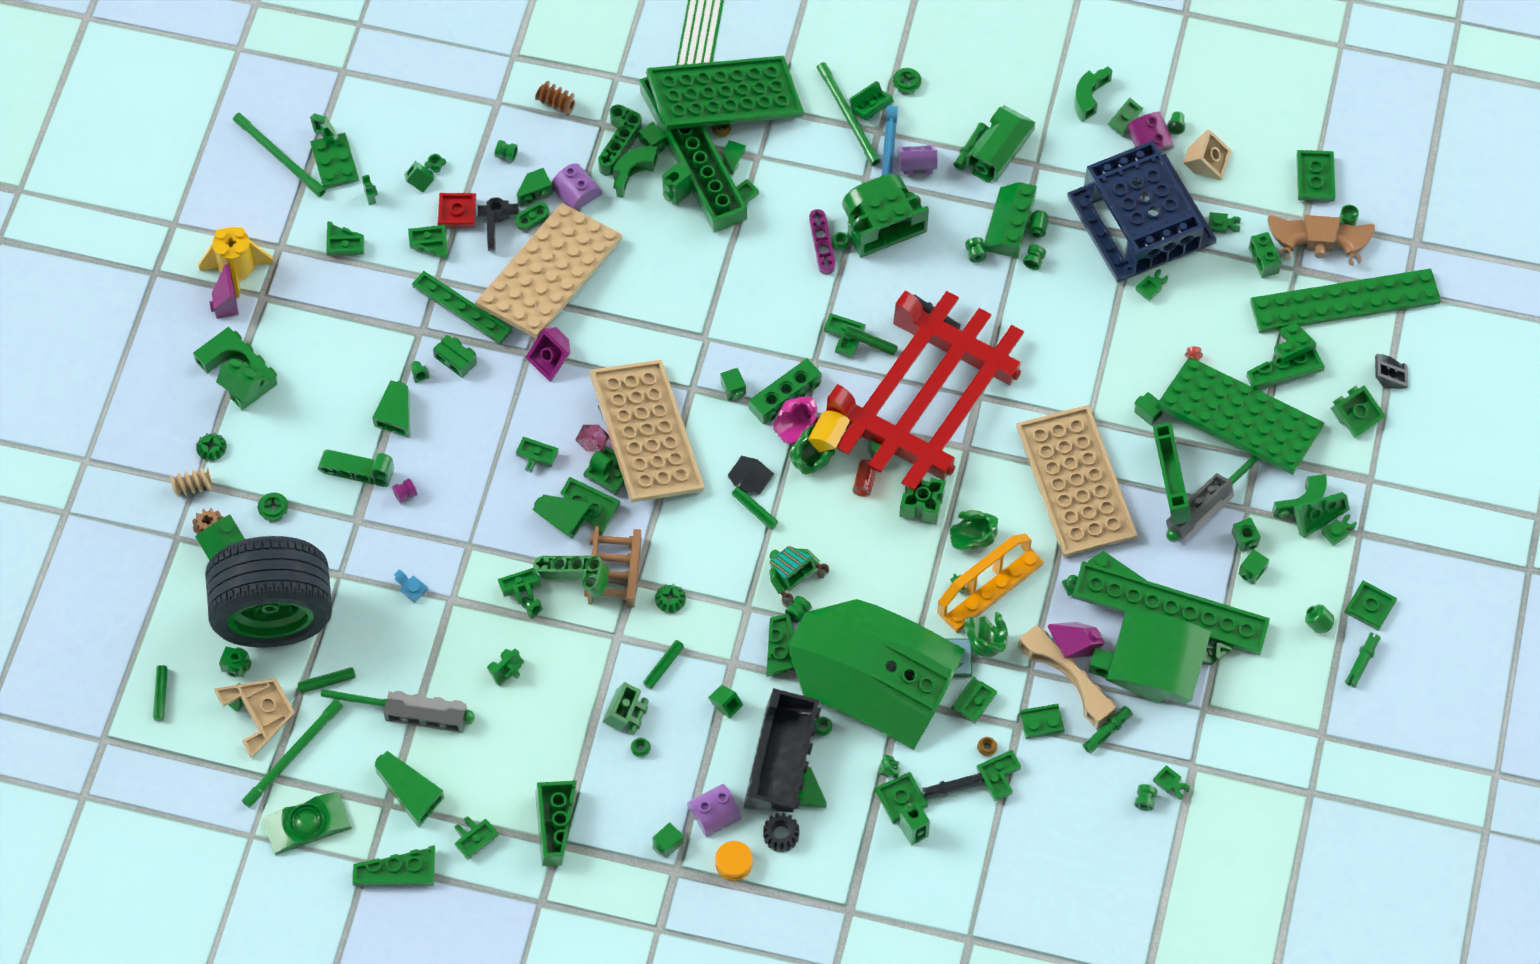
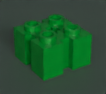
[899,478,946,525]

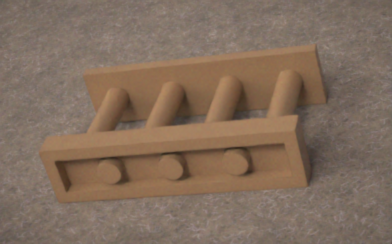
[584,526,642,608]

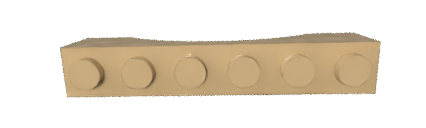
[1018,625,1116,729]

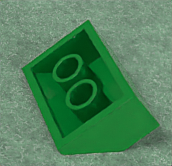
[195,514,245,561]

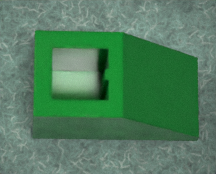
[516,167,553,207]

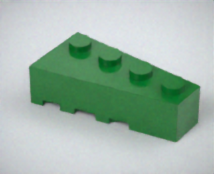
[535,780,577,866]

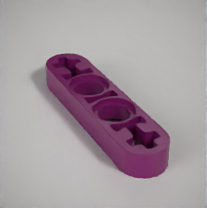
[809,209,835,275]

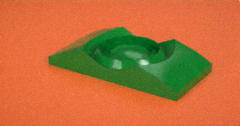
[263,792,352,855]

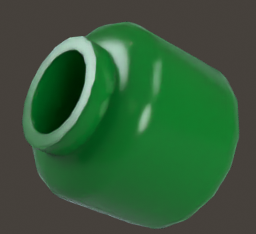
[1305,604,1334,633]

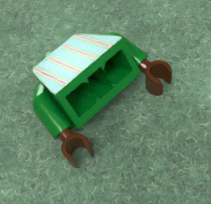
[769,546,829,607]

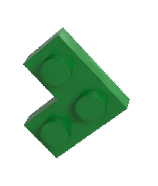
[824,313,866,358]
[1274,323,1316,363]
[976,750,1021,802]

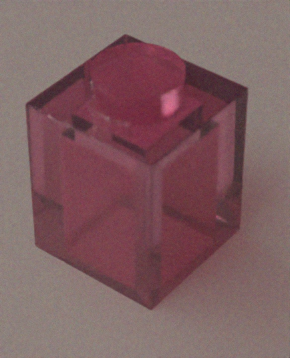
[575,425,609,451]

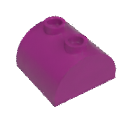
[1127,111,1174,152]

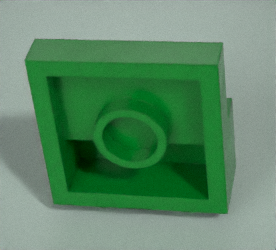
[1330,385,1386,438]

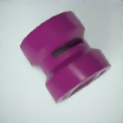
[392,478,418,503]

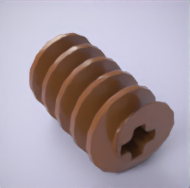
[535,81,575,116]

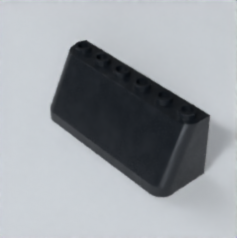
[743,688,821,813]

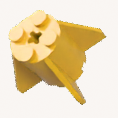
[198,227,274,298]

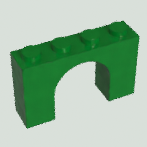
[193,326,278,411]

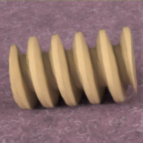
[170,467,212,497]

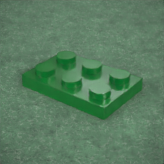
[310,133,359,189]
[1296,150,1335,202]

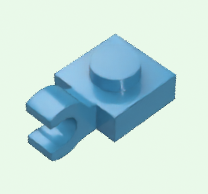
[394,569,428,603]

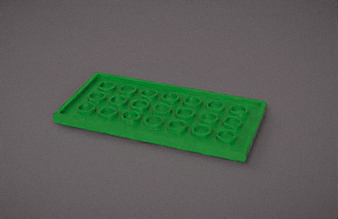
[646,55,804,130]
[1156,356,1325,475]

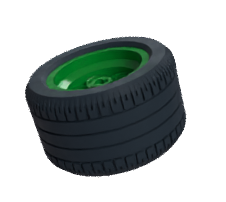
[205,536,332,648]

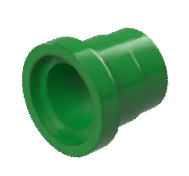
[1167,111,1185,134]

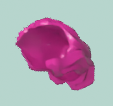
[773,397,818,444]

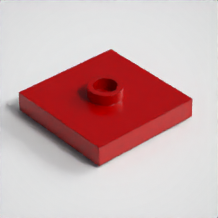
[438,193,477,228]

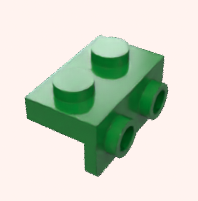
[849,81,894,121]

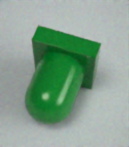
[411,361,429,383]
[1062,575,1077,596]
[521,597,543,619]

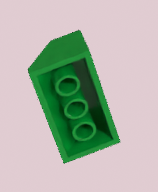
[983,182,1037,258]

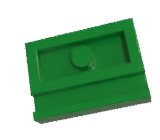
[951,676,997,724]
[1019,704,1065,739]

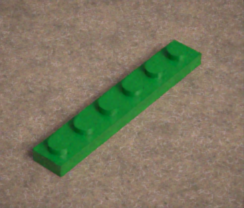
[412,271,512,345]

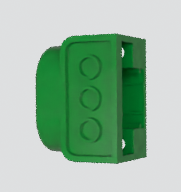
[842,174,929,258]

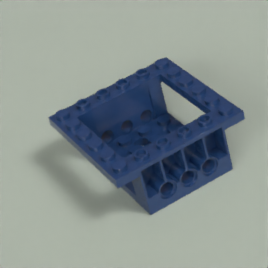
[1067,140,1217,283]

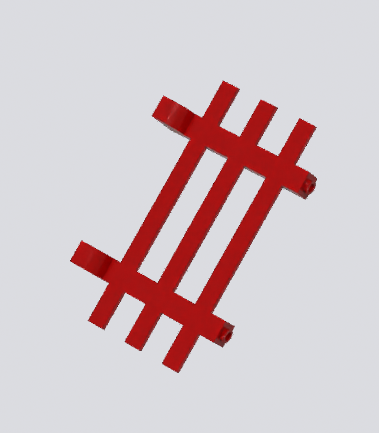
[826,290,1024,491]

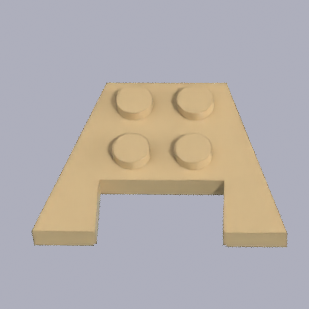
[214,678,295,759]

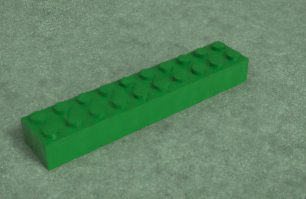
[639,77,747,232]

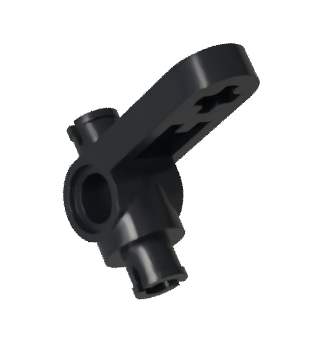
[477,197,519,251]

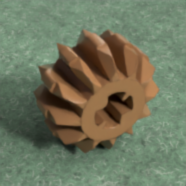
[192,508,224,535]

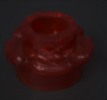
[1185,346,1203,361]

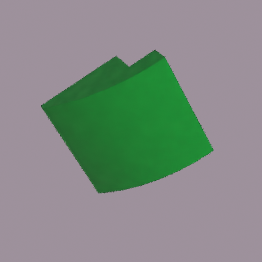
[1106,611,1211,705]

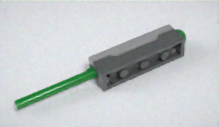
[1166,456,1260,544]
[321,689,475,733]

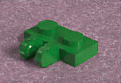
[497,568,541,604]
[454,816,499,860]

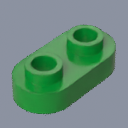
[515,202,549,231]

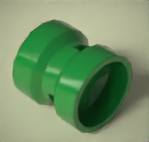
[494,140,518,162]
[1339,205,1359,226]
[965,237,987,263]
[1023,244,1046,270]
[785,596,812,623]
[1134,784,1158,811]

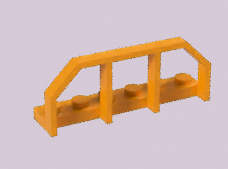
[937,533,1044,633]

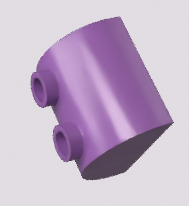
[898,145,938,175]
[552,163,602,210]
[687,784,741,837]

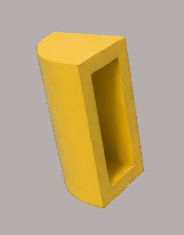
[808,411,850,452]

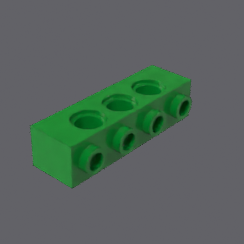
[749,358,822,424]

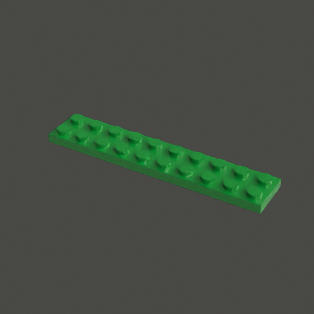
[1250,268,1441,333]
[1071,561,1270,656]

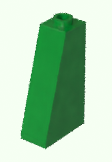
[374,751,444,827]

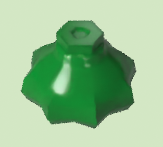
[878,755,901,778]

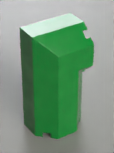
[965,105,1036,182]

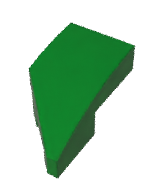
[310,113,339,142]
[722,140,746,175]

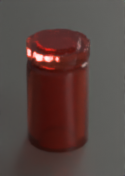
[852,459,876,497]

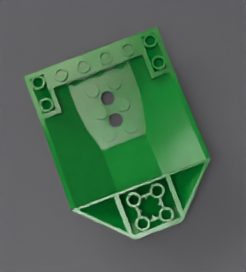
[787,599,965,750]

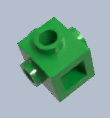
[219,646,252,677]

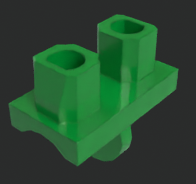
[487,648,525,686]

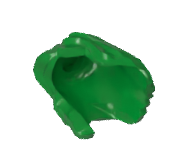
[790,425,835,475]
[950,510,998,551]
[964,612,1008,658]

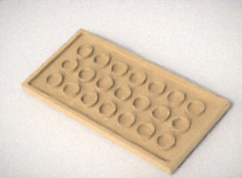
[475,203,623,339]
[589,359,705,503]
[1016,405,1138,558]

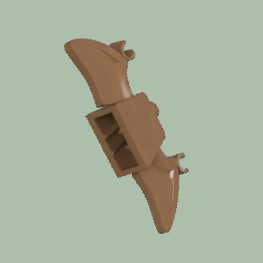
[1267,215,1375,266]

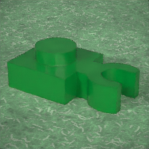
[362,175,378,205]
[1208,212,1241,233]
[1135,269,1168,301]
[1321,514,1357,546]
[1153,765,1190,800]

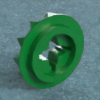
[893,68,922,94]
[196,432,227,461]
[257,492,289,522]
[655,583,686,613]

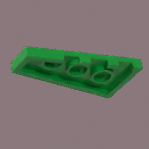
[1246,349,1325,389]
[352,845,436,886]

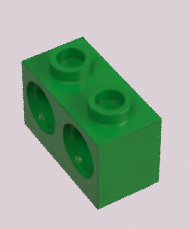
[1248,232,1282,278]

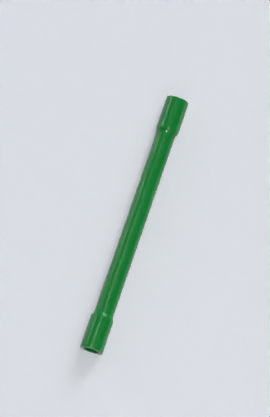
[816,62,881,166]
[233,112,326,198]
[241,699,343,808]

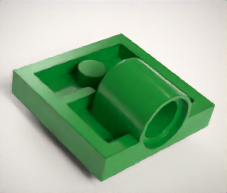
[583,445,624,495]

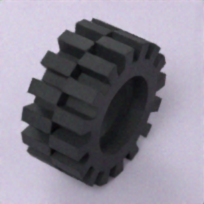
[763,813,799,852]

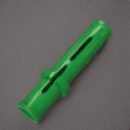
[953,122,987,170]
[1345,632,1381,688]
[1082,705,1133,754]

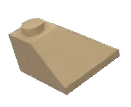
[1183,129,1231,180]

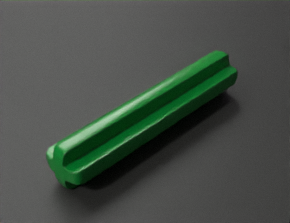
[844,325,898,355]
[732,487,778,529]
[643,640,684,689]
[153,665,168,721]
[298,667,356,693]

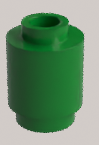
[1028,210,1049,238]

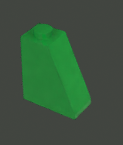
[372,380,411,438]
[532,494,595,539]

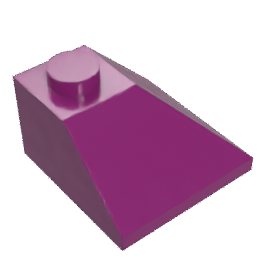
[209,264,239,319]
[525,327,571,382]
[1047,622,1105,659]

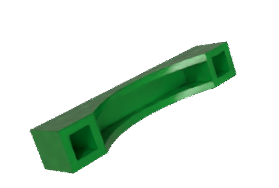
[1153,422,1192,525]

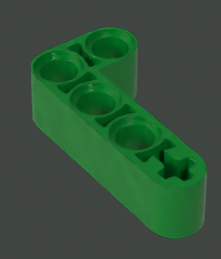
[598,104,642,176]
[318,449,395,487]
[533,556,609,598]

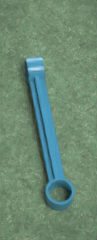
[881,105,898,176]

